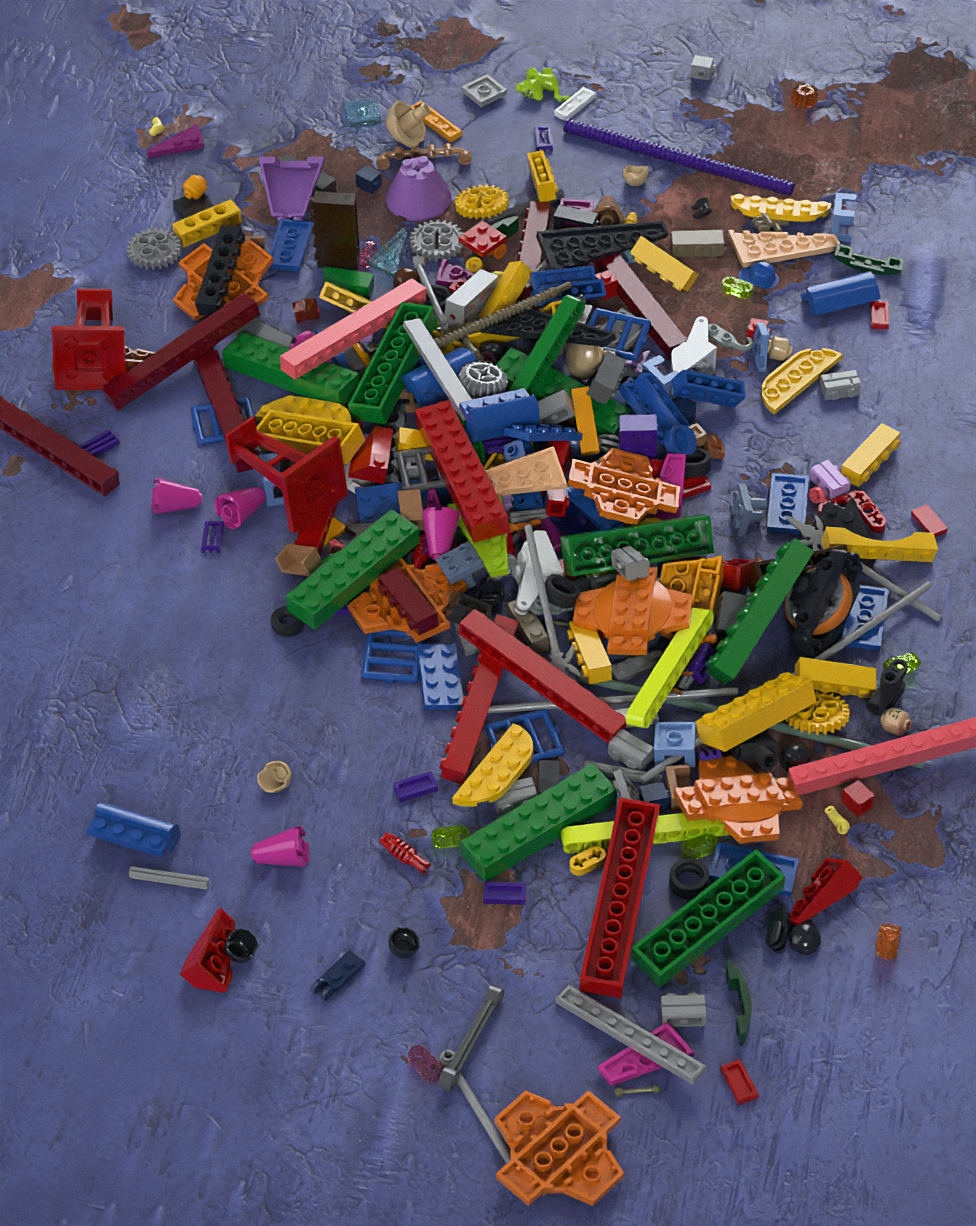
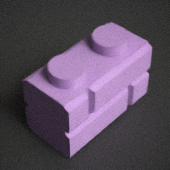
[810,460,851,500]

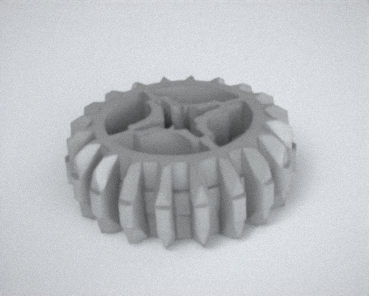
[458,361,508,398]

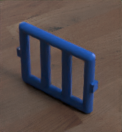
[586,308,651,361]
[191,396,257,445]
[361,629,425,683]
[484,709,565,763]

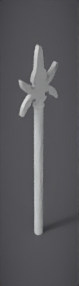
[786,516,942,622]
[524,525,581,677]

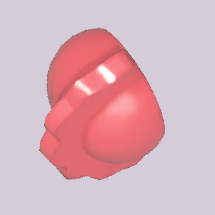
[807,487,828,504]
[329,539,345,554]

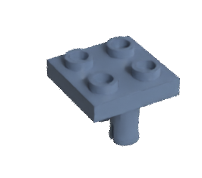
[729,483,767,536]
[436,541,484,588]

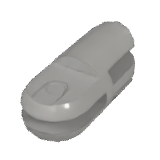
[597,434,619,452]

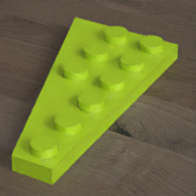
[447,496,510,578]

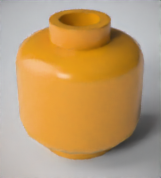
[182,175,207,200]

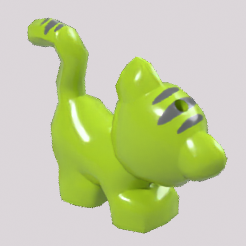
[515,68,570,102]

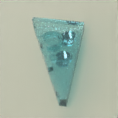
[368,228,407,277]

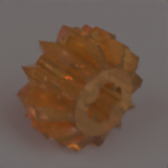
[791,83,819,109]
[875,923,902,960]

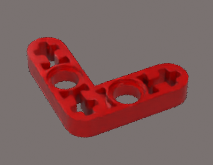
[818,490,886,533]

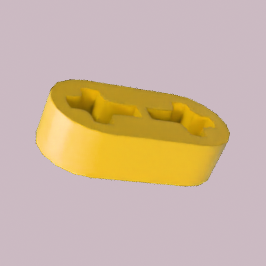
[570,846,606,876]

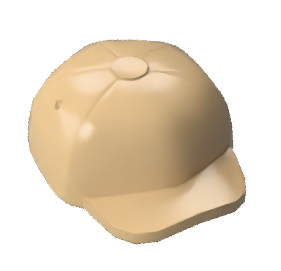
[385,101,431,148]
[565,343,616,380]

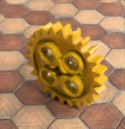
[455,184,509,220]
[786,691,850,735]

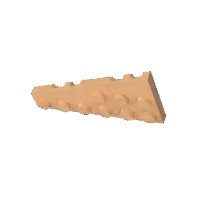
[728,230,840,268]
[485,446,568,496]

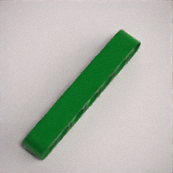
[508,295,585,396]

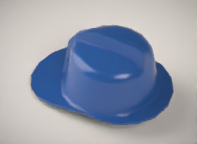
[739,262,779,289]
[660,425,697,455]

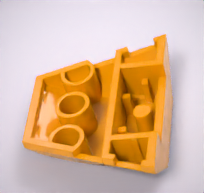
[659,556,723,615]

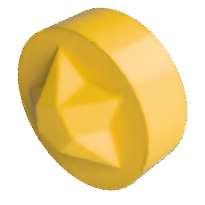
[466,257,484,274]

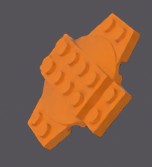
[173,240,274,321]
[567,448,681,526]
[347,558,467,643]
[573,567,693,655]
[674,756,803,844]
[495,1090,624,1206]

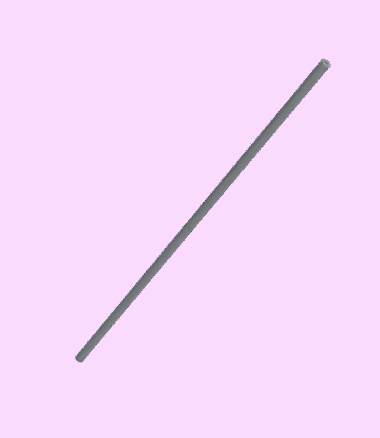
[639,581,932,784]

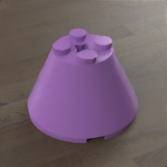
[386,156,452,221]

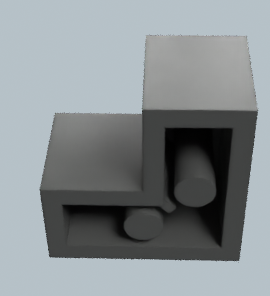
[714,591,748,635]

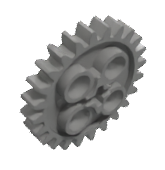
[410,219,464,262]
[127,227,182,270]

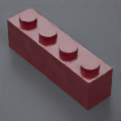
[378,568,439,636]

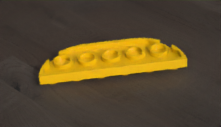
[731,194,831,222]
[761,348,842,415]
[255,395,353,423]
[452,723,534,806]

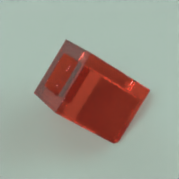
[292,298,320,323]

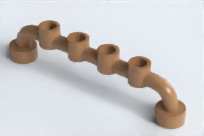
[377,143,472,170]

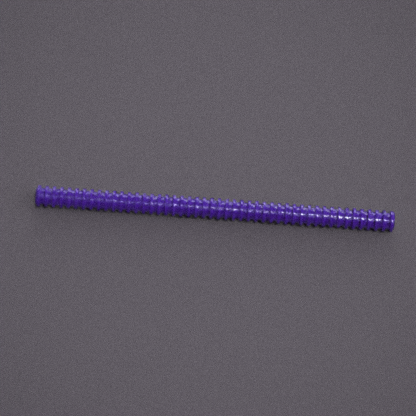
[563,118,795,196]

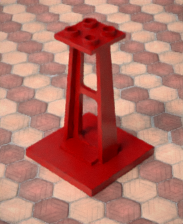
[51,289,126,390]
[225,416,348,534]

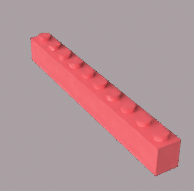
[280,279,426,379]
[788,717,976,796]

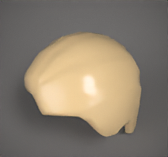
[623,165,648,187]
[257,761,292,793]

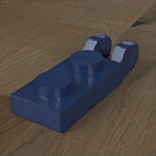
[310,950,365,1001]

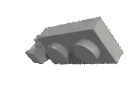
[611,650,663,682]

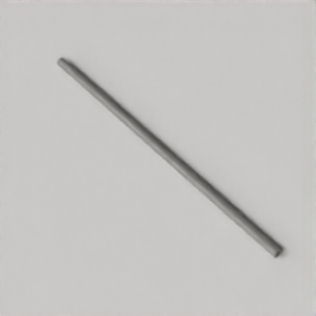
[462,687,738,714]

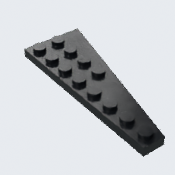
[536,221,668,270]
[479,305,616,347]

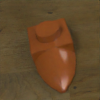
[704,433,726,460]

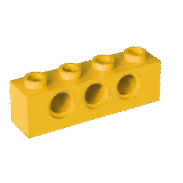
[172,199,242,248]

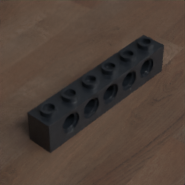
[195,225,245,316]
[375,404,406,486]

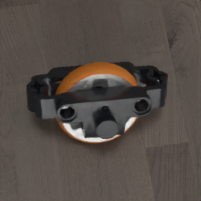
[785,549,863,657]

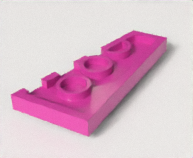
[643,454,686,520]
[598,1022,694,1086]

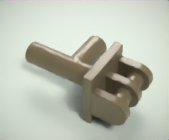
[752,212,789,233]

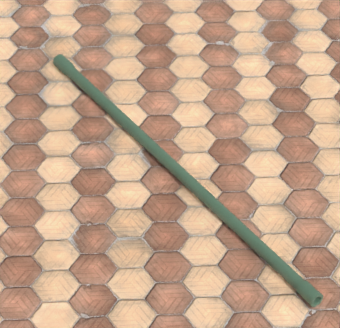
[578,671,925,769]

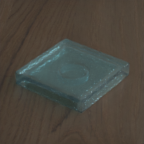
[344,98,381,127]

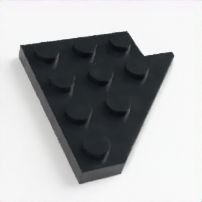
[802,498,876,576]

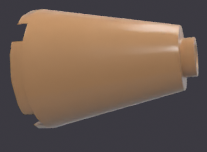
[593,195,624,226]

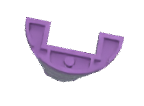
[259,157,325,222]

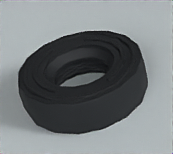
[271,606,305,637]

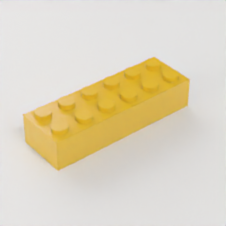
[257,409,365,465]
[695,672,817,752]

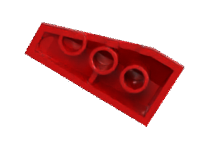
[348,426,393,484]
[671,556,756,592]
[789,857,863,925]
[180,907,235,993]

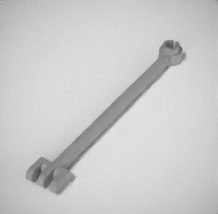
[412,255,449,335]
[439,1049,510,1164]

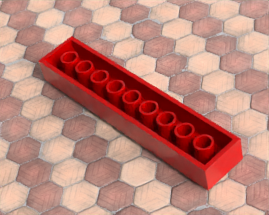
[415,400,510,543]
[579,797,660,999]

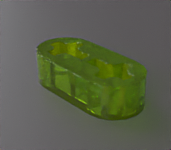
[722,277,753,298]
[883,652,921,672]
[431,825,470,848]
[680,833,718,859]

